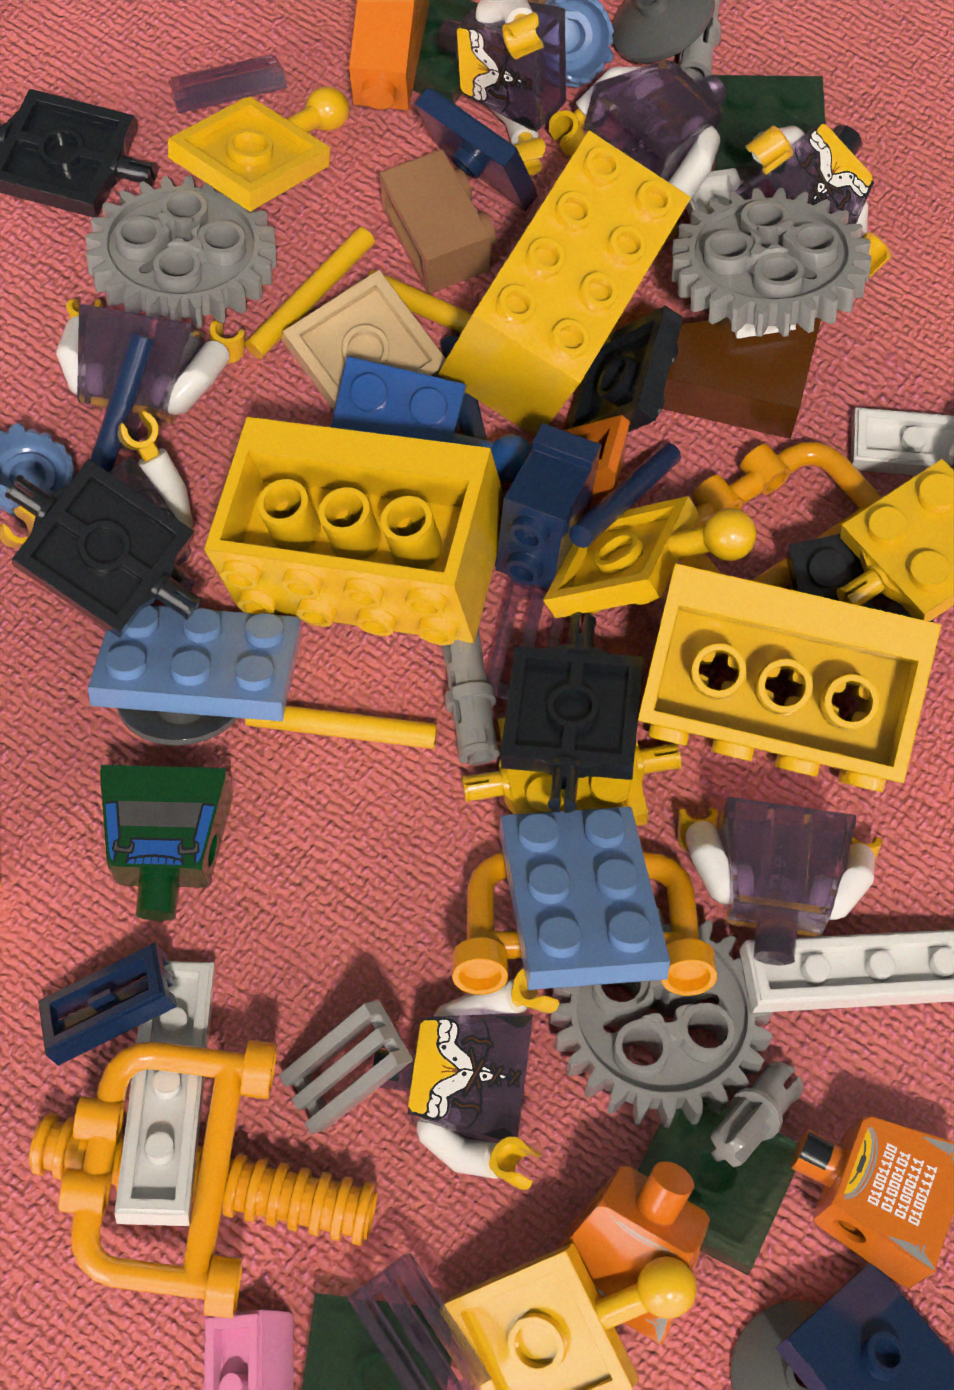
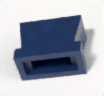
[496,423,601,590]

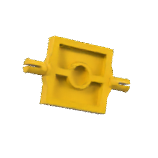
[836,459,954,622]
[462,717,681,826]

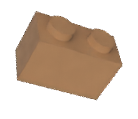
[379,149,496,294]

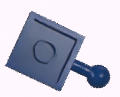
[331,356,532,483]

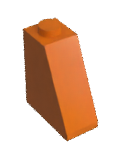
[349,0,429,111]

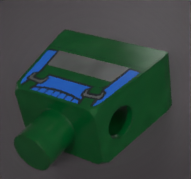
[100,765,233,921]

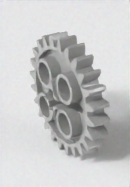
[85,176,277,330]
[672,188,872,337]
[550,907,773,1128]

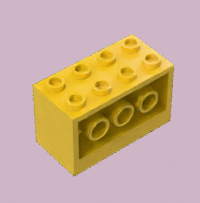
[438,130,691,436]
[204,417,504,645]
[638,563,942,793]

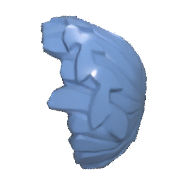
[534,0,614,87]
[0,423,75,516]

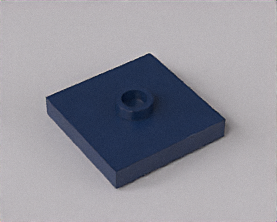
[414,88,538,211]
[775,1263,954,1390]

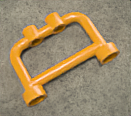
[679,442,883,588]
[452,852,717,996]
[59,1039,277,1319]

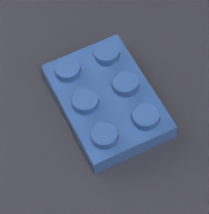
[88,605,301,721]
[499,807,670,990]

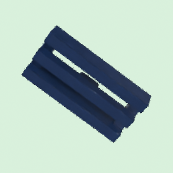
[38,942,177,1066]

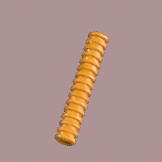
[29,1112,378,1246]

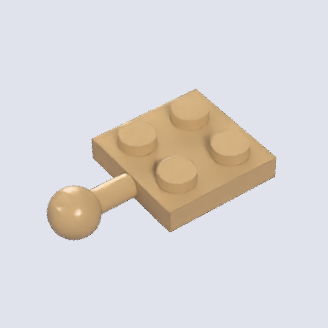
[282,270,446,411]

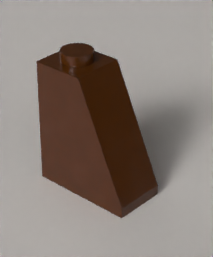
[662,318,821,439]

